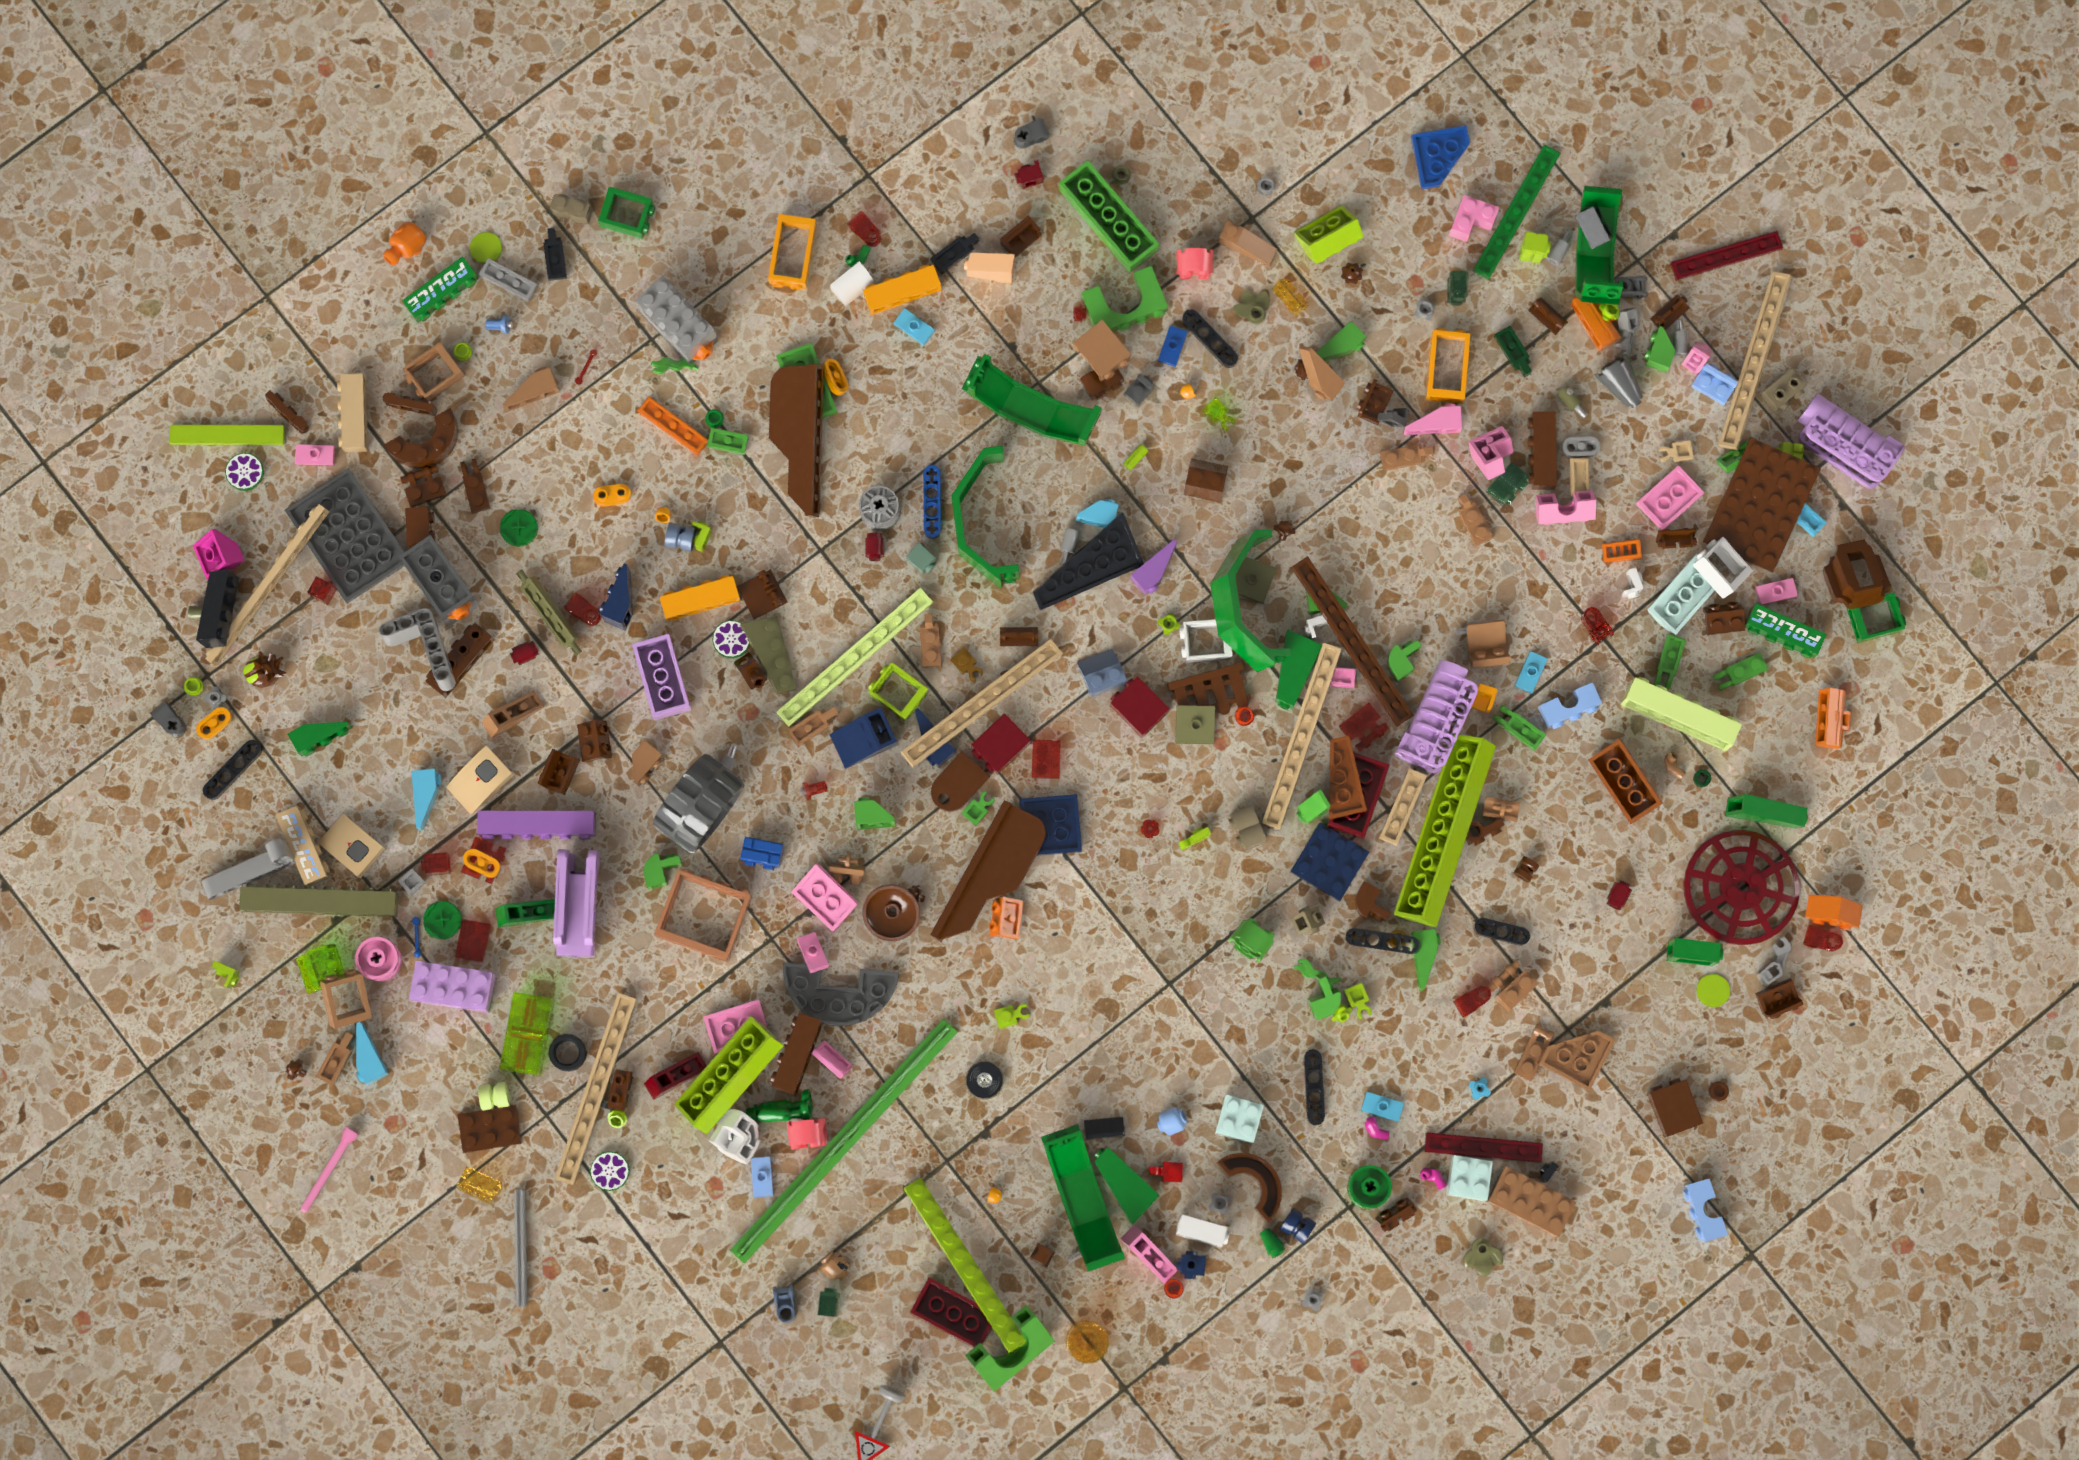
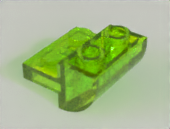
[296,944,344,994]

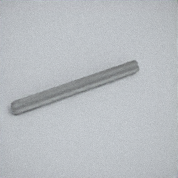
[514,1189,527,1307]

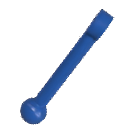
[412,917,421,957]

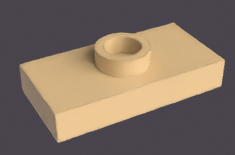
[1569,458,1590,497]

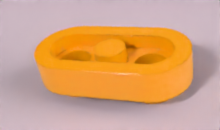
[822,358,849,396]
[593,484,632,507]
[196,707,232,740]
[463,849,501,878]

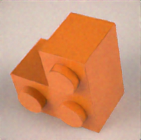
[1805,895,1863,930]

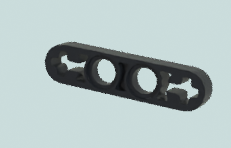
[1182,309,1238,368]
[203,740,262,800]
[1346,928,1421,954]
[1304,1049,1325,1126]

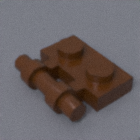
[400,465,447,508]

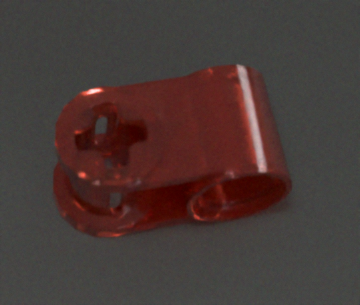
[847,211,881,247]
[563,592,601,626]
[1581,607,1614,645]
[1803,925,1843,952]
[1453,986,1491,1018]

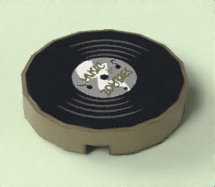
[965,1061,1004,1100]

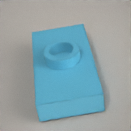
[894,308,935,346]
[1797,503,1827,537]
[1514,651,1548,694]
[1361,1092,1404,1122]

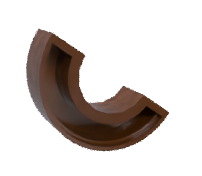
[384,408,458,469]
[1216,1153,1282,1224]

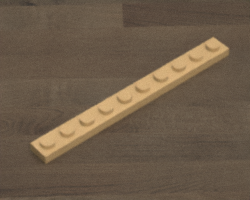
[1718,272,1792,450]
[205,504,330,666]
[901,639,1063,768]
[1262,643,1342,830]
[555,993,637,1185]

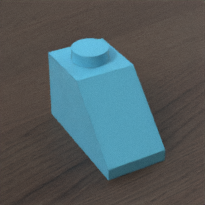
[1076,499,1119,528]

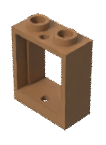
[403,342,464,401]
[320,969,372,1029]

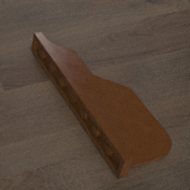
[769,364,824,518]
[930,800,1046,942]

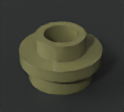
[1112,166,1131,184]

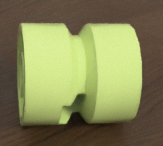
[478,1081,510,1111]

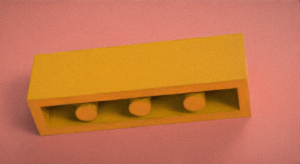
[863,265,942,315]
[660,575,741,622]

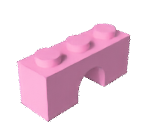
[1536,490,1596,525]

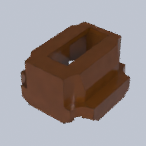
[1823,539,1891,609]

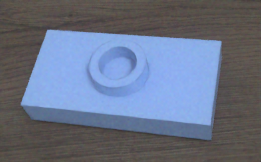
[751,1157,773,1198]

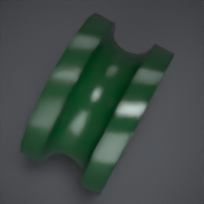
[1693,770,1711,787]

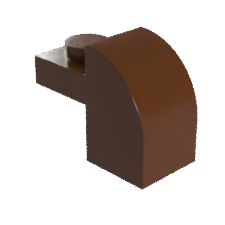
[1355,881,1391,922]

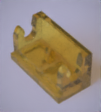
[457,1166,502,1206]

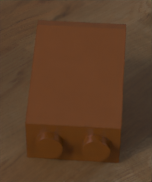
[1183,458,1228,503]

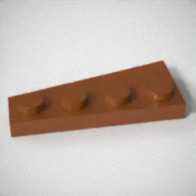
[1329,735,1367,820]

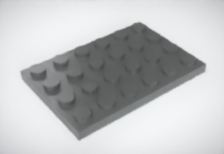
[285,468,405,604]

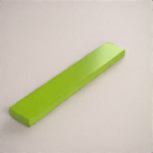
[169,425,285,445]

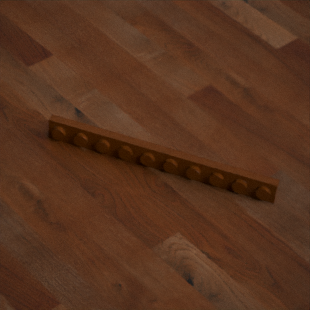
[1291,556,1414,727]

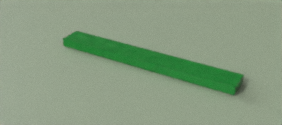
[1473,144,1561,280]

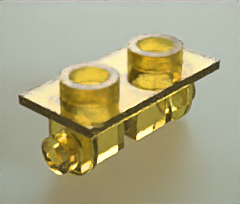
[1272,278,1309,317]

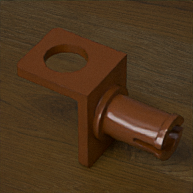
[734,653,767,689]

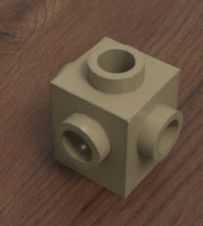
[1291,906,1326,936]

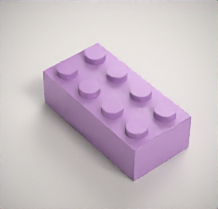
[632,634,691,721]
[409,961,496,1013]

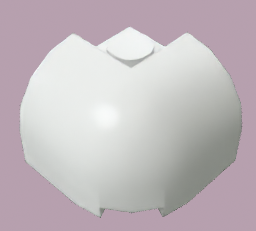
[709,1109,760,1165]

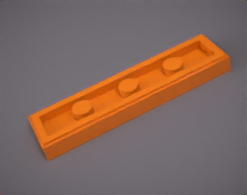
[638,396,708,456]

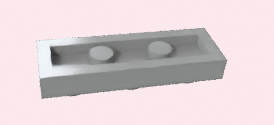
[479,258,538,302]

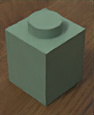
[906,543,936,575]

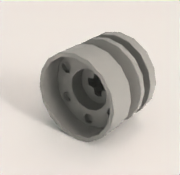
[859,485,900,532]

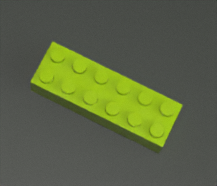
[674,1016,784,1135]

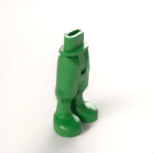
[745,1089,813,1122]

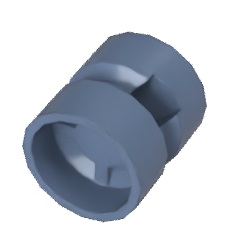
[665,523,696,552]

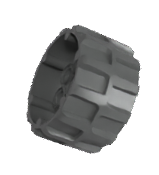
[653,754,745,853]

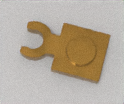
[950,648,983,682]

